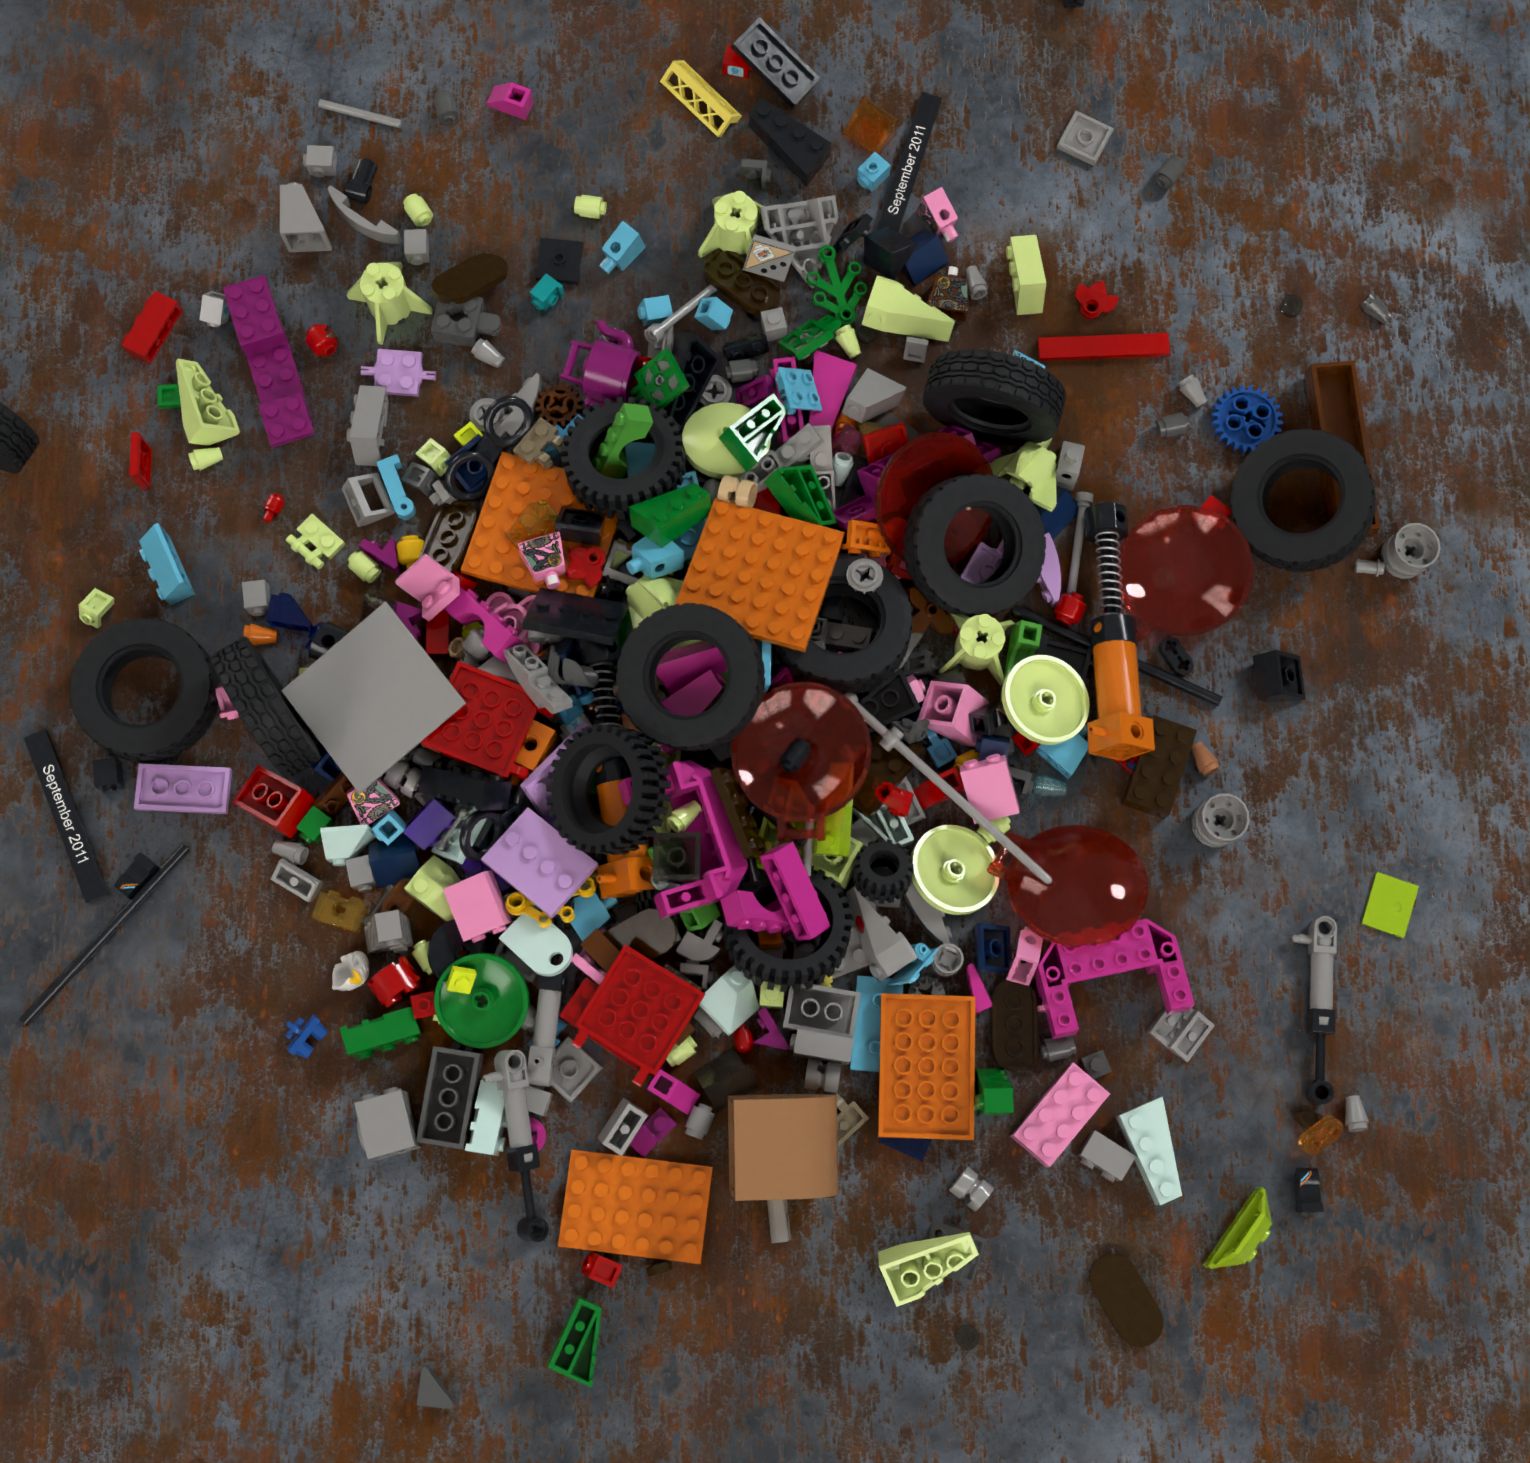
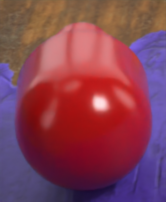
[262,493,285,523]
[733,1022,754,1053]

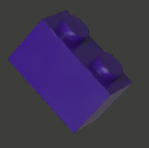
[403,796,456,850]

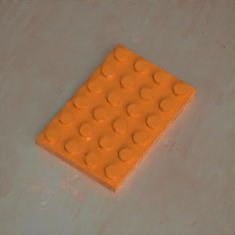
[878,993,975,1140]
[558,1149,713,1264]

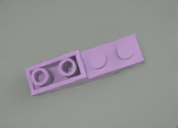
[1035,533,1061,608]

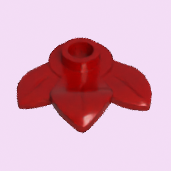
[1075,280,1119,319]
[566,546,606,589]

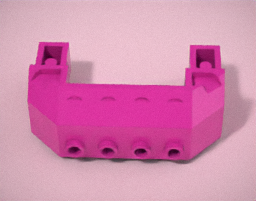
[618,760,749,919]
[1035,917,1195,1039]

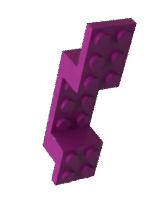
[222,275,315,448]
[832,424,1001,531]

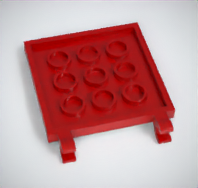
[421,661,555,781]
[572,944,706,1087]

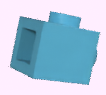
[857,152,891,192]
[637,295,673,326]
[694,297,733,331]
[372,809,406,845]

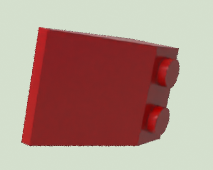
[232,765,316,839]

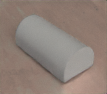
[270,859,323,902]
[767,1199,791,1243]

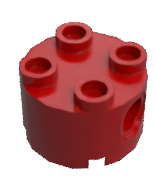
[366,956,422,1008]

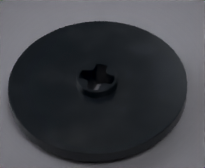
[427,919,496,979]

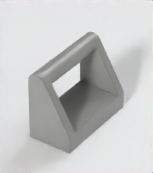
[341,473,395,527]
[603,540,640,585]

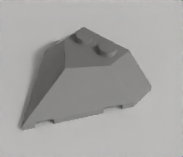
[760,195,839,289]

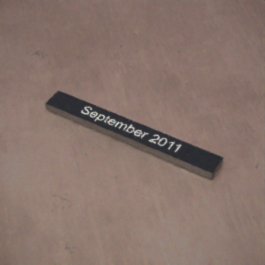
[876,92,942,232]
[23,729,110,904]

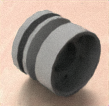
[1380,523,1441,579]
[1191,793,1250,847]

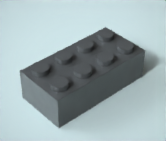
[416,1046,484,1149]

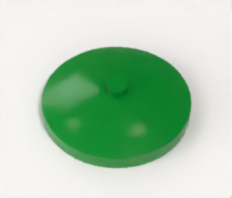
[434,953,530,1048]

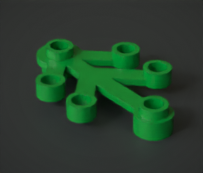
[806,245,867,326]

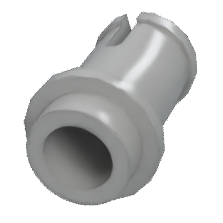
[1355,559,1385,577]

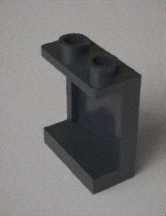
[1034,634,1094,689]

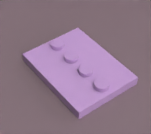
[481,807,599,919]

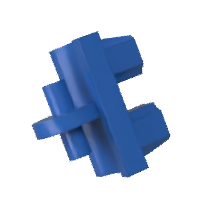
[285,1014,327,1059]

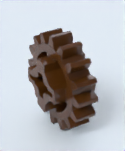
[535,382,583,430]

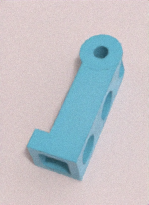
[376,454,416,521]

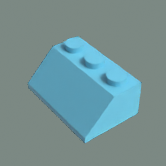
[139,523,195,606]

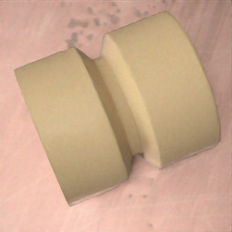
[718,475,758,508]

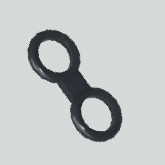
[445,396,534,502]
[459,777,543,862]

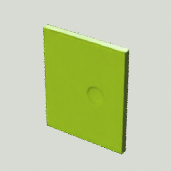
[1361,872,1419,938]

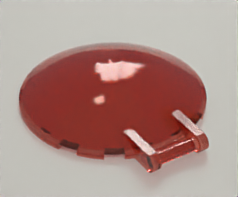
[875,432,993,581]
[1117,505,1254,643]
[731,682,872,841]
[987,825,1149,947]

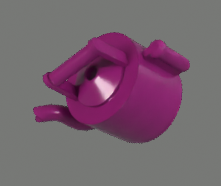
[559,318,641,408]

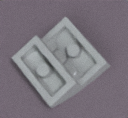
[1146,1007,1215,1062]

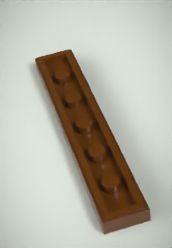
[580,928,696,1046]

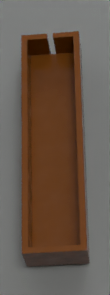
[1305,361,1381,537]

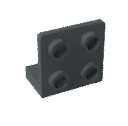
[928,1221,987,1286]

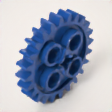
[1210,385,1283,455]

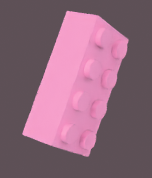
[1010,1062,1110,1168]

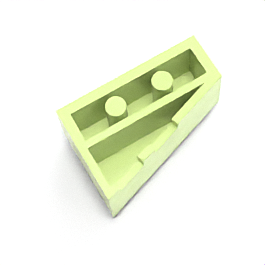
[1006,235,1046,315]

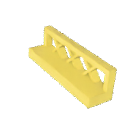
[660,60,742,137]

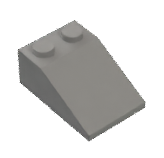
[783,984,861,1038]

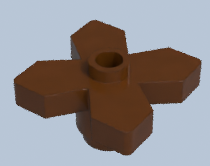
[906,588,953,634]

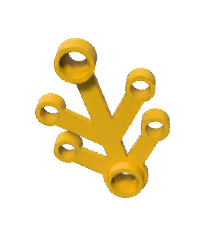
[505,877,596,928]

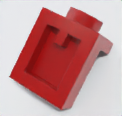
[410,991,436,1019]
[581,1251,623,1288]

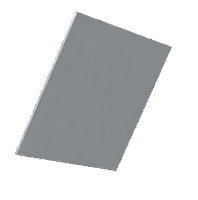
[281,601,466,794]

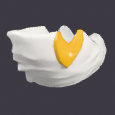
[332,951,370,991]

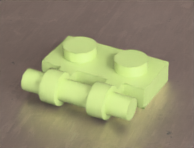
[286,514,345,570]

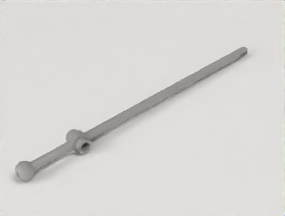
[840,692,1052,884]

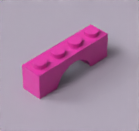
[444,587,524,663]
[720,890,793,935]

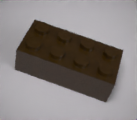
[1121,715,1197,819]

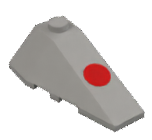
[846,886,918,982]

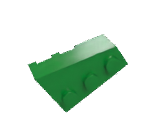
[719,393,787,472]
[764,465,837,528]
[629,483,711,548]
[339,1006,423,1061]
[974,1068,1014,1116]
[546,1296,602,1388]

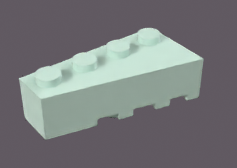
[1115,1097,1182,1205]

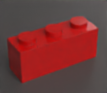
[122,291,183,365]

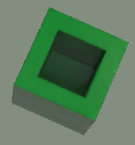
[296,806,335,845]

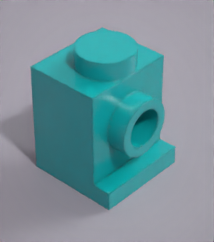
[530,274,565,311]

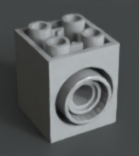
[354,1087,422,1161]

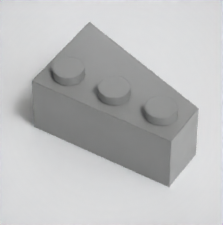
[347,385,389,466]
[364,910,413,955]

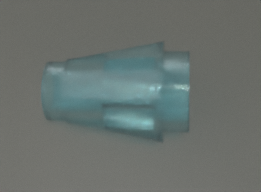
[1032,774,1067,796]

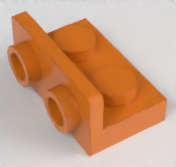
[841,520,892,558]

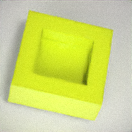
[454,421,483,447]
[446,966,477,994]

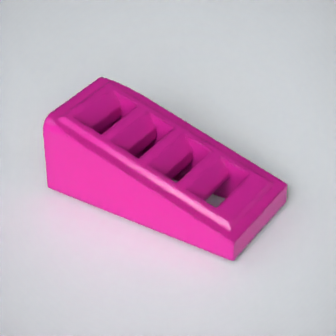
[966,963,993,1015]

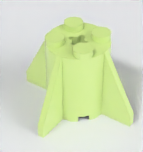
[698,191,765,258]
[347,261,433,345]
[973,442,1057,512]
[625,574,683,629]
[938,613,1014,686]

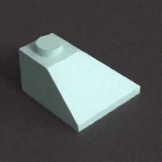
[320,824,375,866]
[699,965,760,1036]

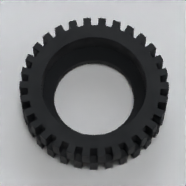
[561,397,686,520]
[546,725,671,855]
[723,866,852,992]

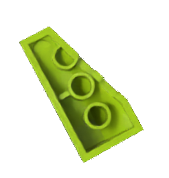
[812,763,855,857]

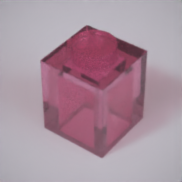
[831,423,863,456]

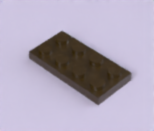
[852,725,926,820]
[710,767,766,859]

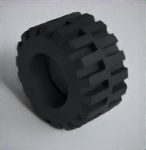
[853,839,914,904]

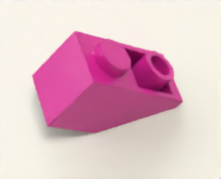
[486,82,534,120]
[647,1069,700,1115]

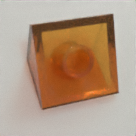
[843,96,898,155]

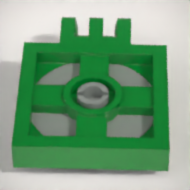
[777,315,841,360]
[630,349,690,411]

